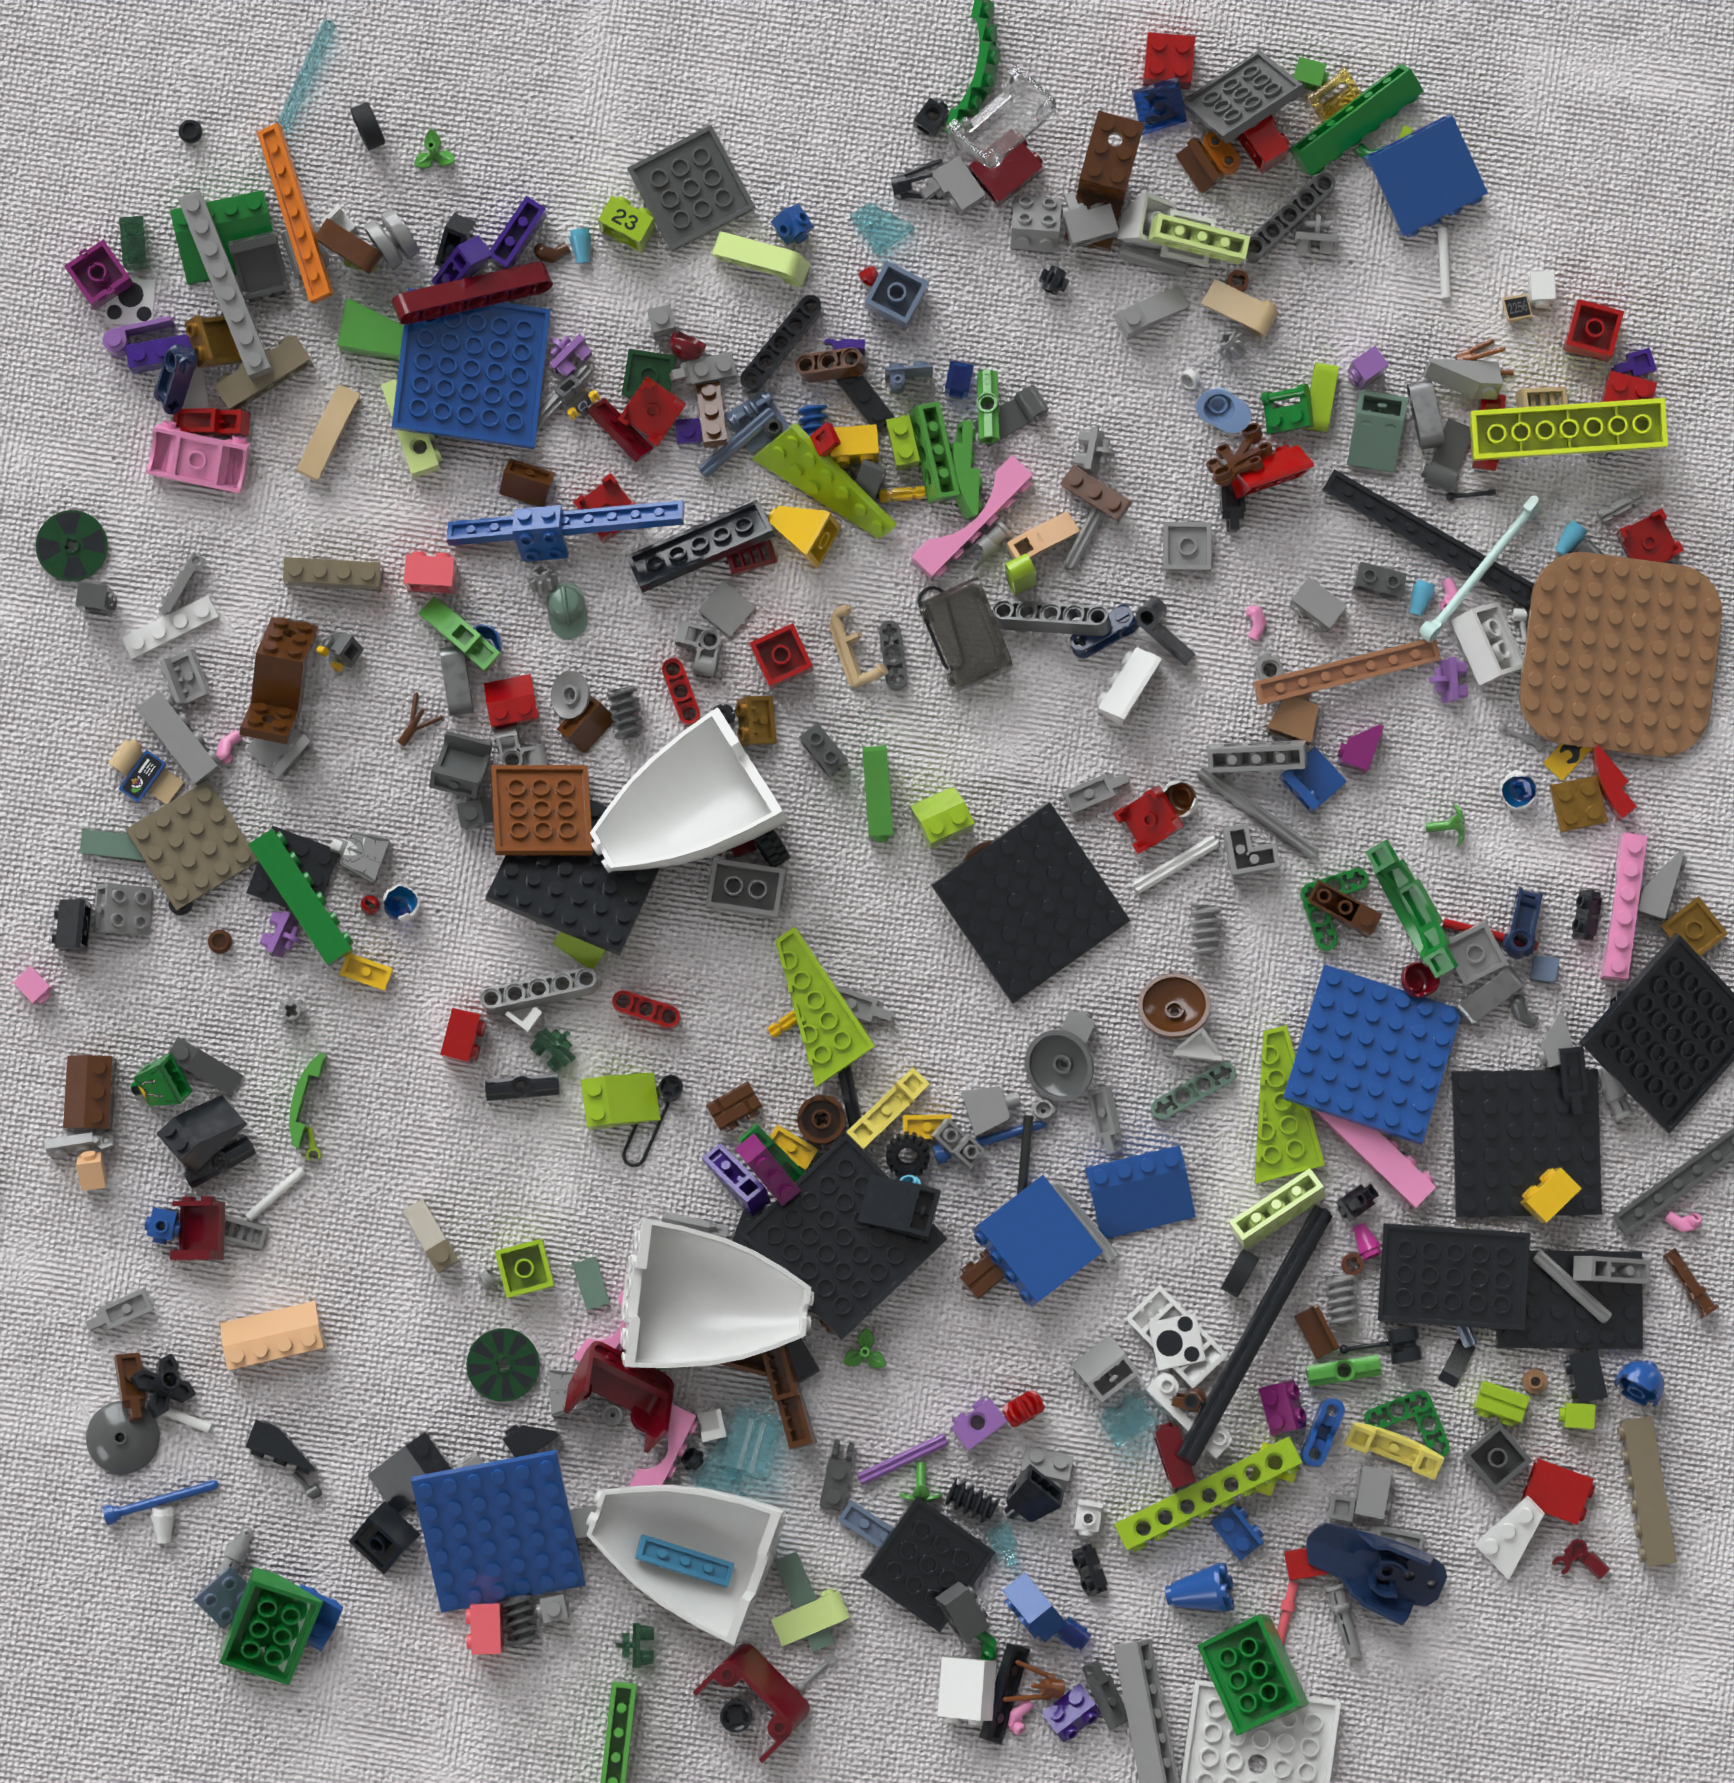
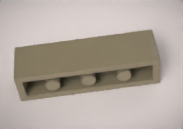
[214,335,313,410]
[283,557,383,591]

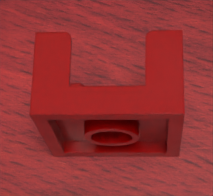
[617,376,686,446]
[573,473,635,544]
[1616,508,1684,563]
[1113,786,1185,854]

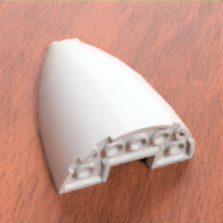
[590,708,788,873]
[620,1219,814,1368]
[586,1485,787,1645]

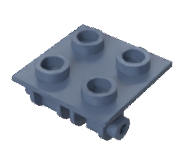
[885,361,933,395]
[725,389,789,455]
[193,1566,248,1629]

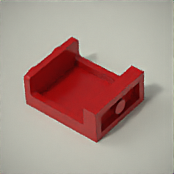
[1520,1458,1595,1525]

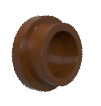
[208,930,233,954]

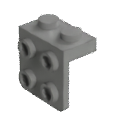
[1010,195,1062,252]

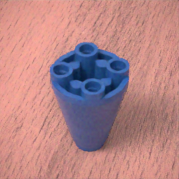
[1165,1563,1234,1612]

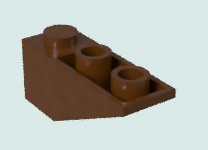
[1307,880,1382,937]

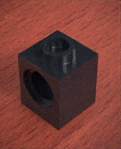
[913,98,949,139]

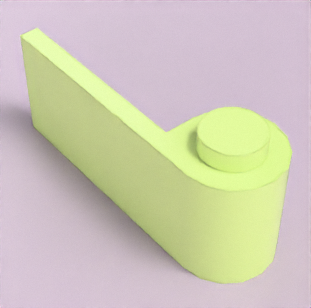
[771,1587,850,1647]

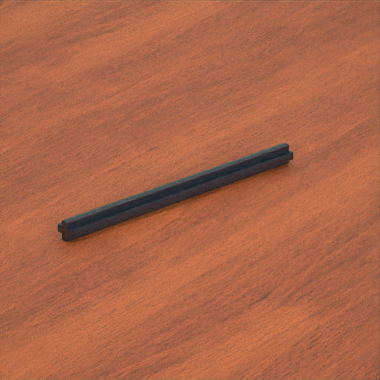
[1176,1205,1333,1466]

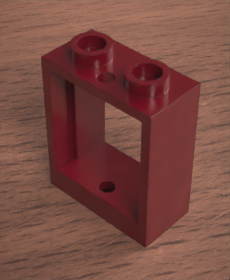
[1152,1422,1196,1489]

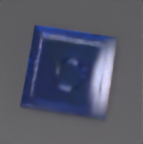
[1131,77,1187,135]

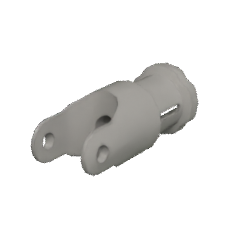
[961,520,1013,571]
[1598,1068,1634,1122]
[214,1527,253,1575]

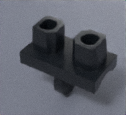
[1336,1184,1379,1222]

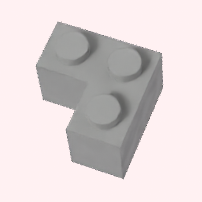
[1222,823,1281,878]

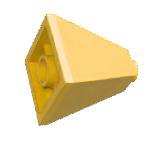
[768,506,841,568]

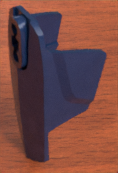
[1306,1522,1447,1625]

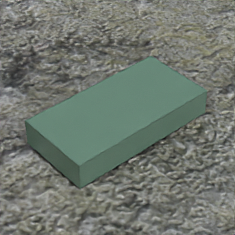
[572,1257,610,1310]

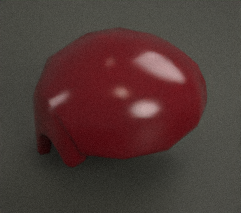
[669,331,706,361]
[1401,961,1440,998]

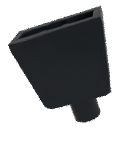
[1004,1464,1064,1522]

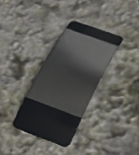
[1438,1339,1475,1387]

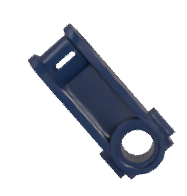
[154,344,197,415]
[1070,604,1140,659]
[1502,886,1543,959]

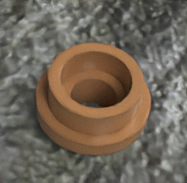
[1522,1369,1547,1394]

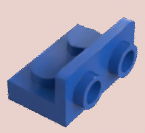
[1209,1504,1264,1561]

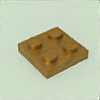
[1549,775,1608,833]
[1659,896,1728,956]

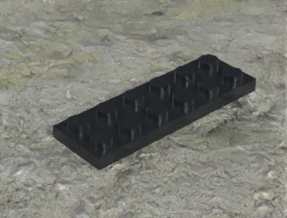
[626,500,775,593]

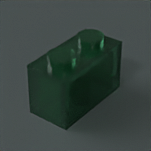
[119,216,151,271]

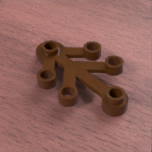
[1206,423,1273,486]

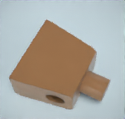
[1266,692,1318,746]

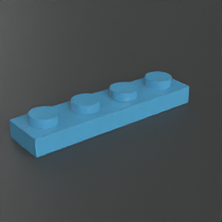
[634,1534,735,1588]

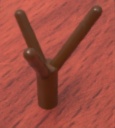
[397,692,443,747]

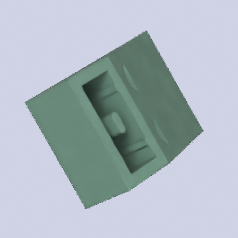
[1347,390,1408,473]

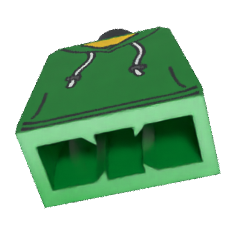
[131,1053,193,1106]

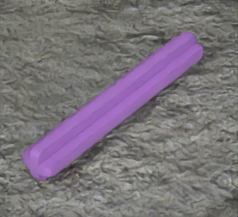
[857,1434,948,1485]

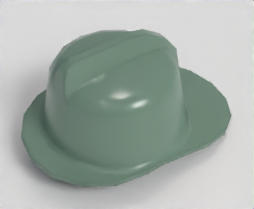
[547,582,587,639]

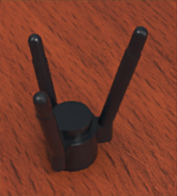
[891,159,943,200]

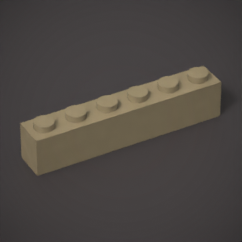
[1617,1416,1677,1567]

